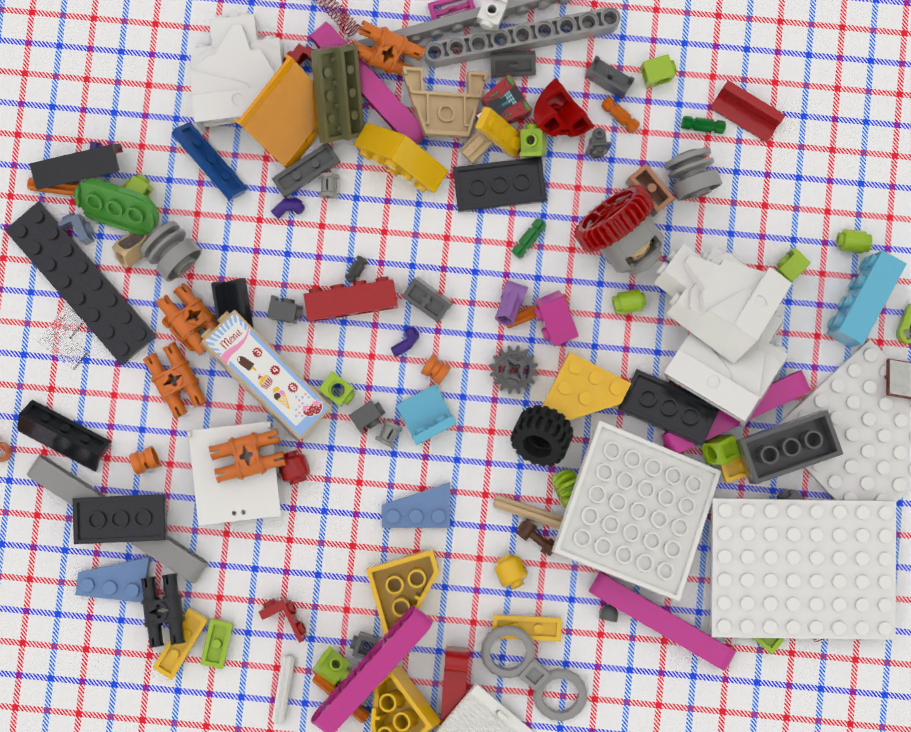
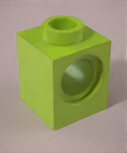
[640,54,677,89]
[318,372,355,406]
[701,435,741,465]

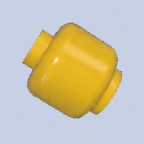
[494,553,528,590]

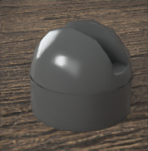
[599,605,618,622]

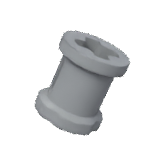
[318,173,340,199]
[375,419,403,448]

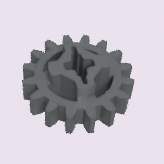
[489,345,538,394]

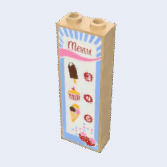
[200,310,332,441]

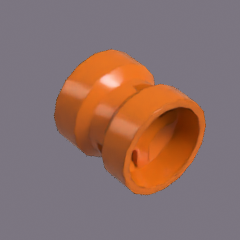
[420,354,451,385]
[129,446,160,475]

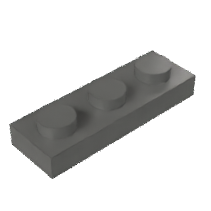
[271,143,341,198]

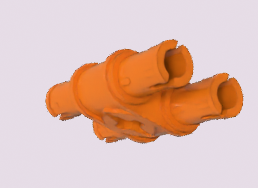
[351,20,425,77]
[155,283,218,356]
[143,342,207,419]
[209,429,286,483]

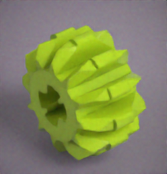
[551,468,577,508]

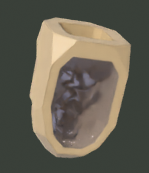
[112,233,149,269]

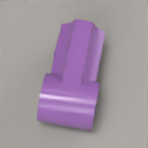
[495,280,528,326]

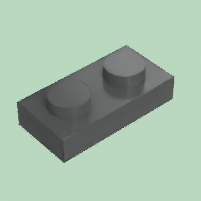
[490,51,536,78]

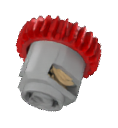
[574,185,664,275]

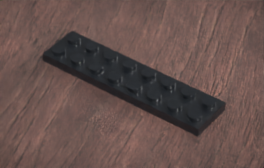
[5,201,157,365]

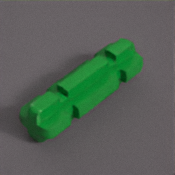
[681,116,726,134]
[512,218,547,259]

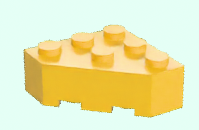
[353,122,449,193]
[541,352,631,420]
[366,548,439,635]
[370,666,442,732]

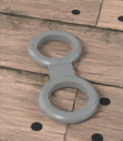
[481,625,588,721]

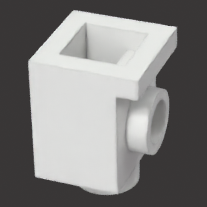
[477,0,508,31]

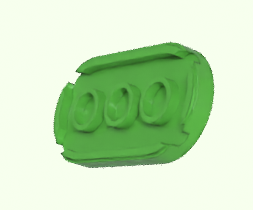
[74,178,159,235]

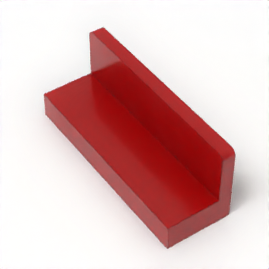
[710,80,786,142]

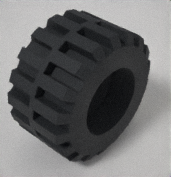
[510,405,573,467]

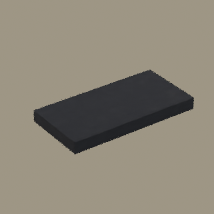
[453,157,547,213]
[618,369,720,447]
[72,494,168,544]

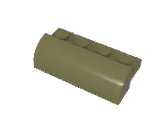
[311,44,364,143]

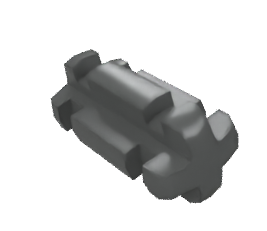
[345,255,368,283]

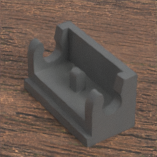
[585,55,635,100]
[401,277,454,323]

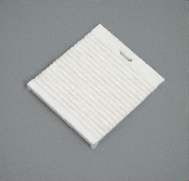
[187,421,281,526]
[435,683,534,732]

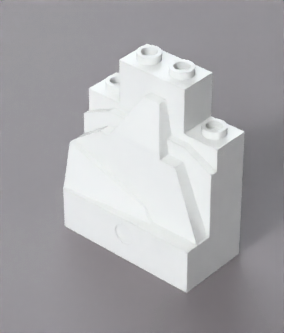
[190,12,284,133]
[654,244,792,364]
[664,311,789,427]

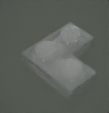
[37,306,89,370]

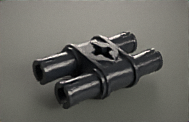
[141,573,186,648]

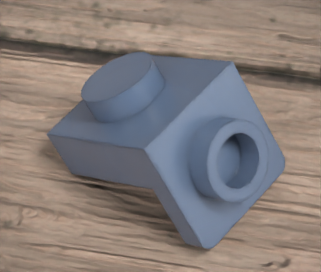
[57,213,95,245]

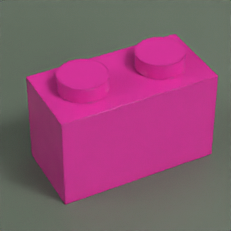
[533,290,579,347]

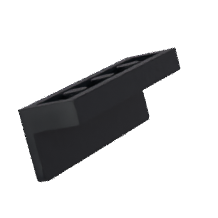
[29,143,123,190]
[211,278,254,372]
[17,400,111,472]

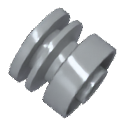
[664,147,723,201]
[140,221,202,282]

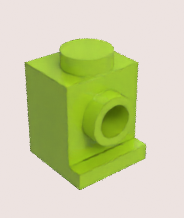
[520,124,547,157]
[123,173,154,198]
[775,247,811,282]
[312,645,350,686]

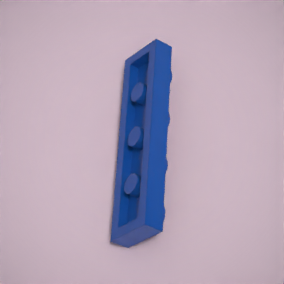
[171,122,248,201]

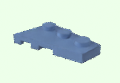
[382,482,450,528]
[75,556,151,603]

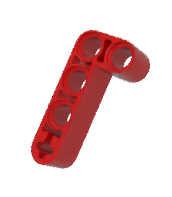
[440,646,469,725]

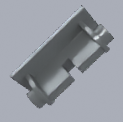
[584,128,612,158]

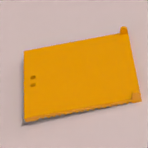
[234,54,319,169]

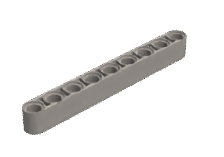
[425,7,621,68]
[27,455,208,583]

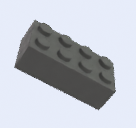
[736,410,844,485]

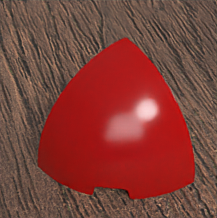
[533,78,595,137]

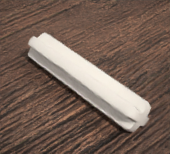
[272,655,295,724]

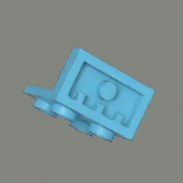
[396,385,457,445]

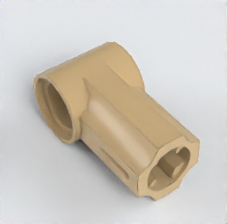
[459,131,495,164]

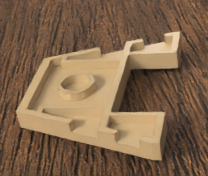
[401,66,488,138]

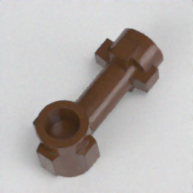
[516,519,555,556]

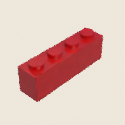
[303,276,398,323]

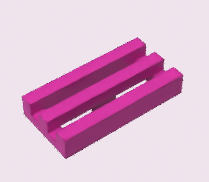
[428,0,475,20]

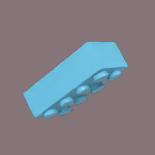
[826,250,907,347]

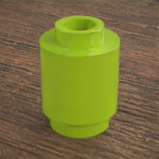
[836,228,872,254]
[612,289,647,315]

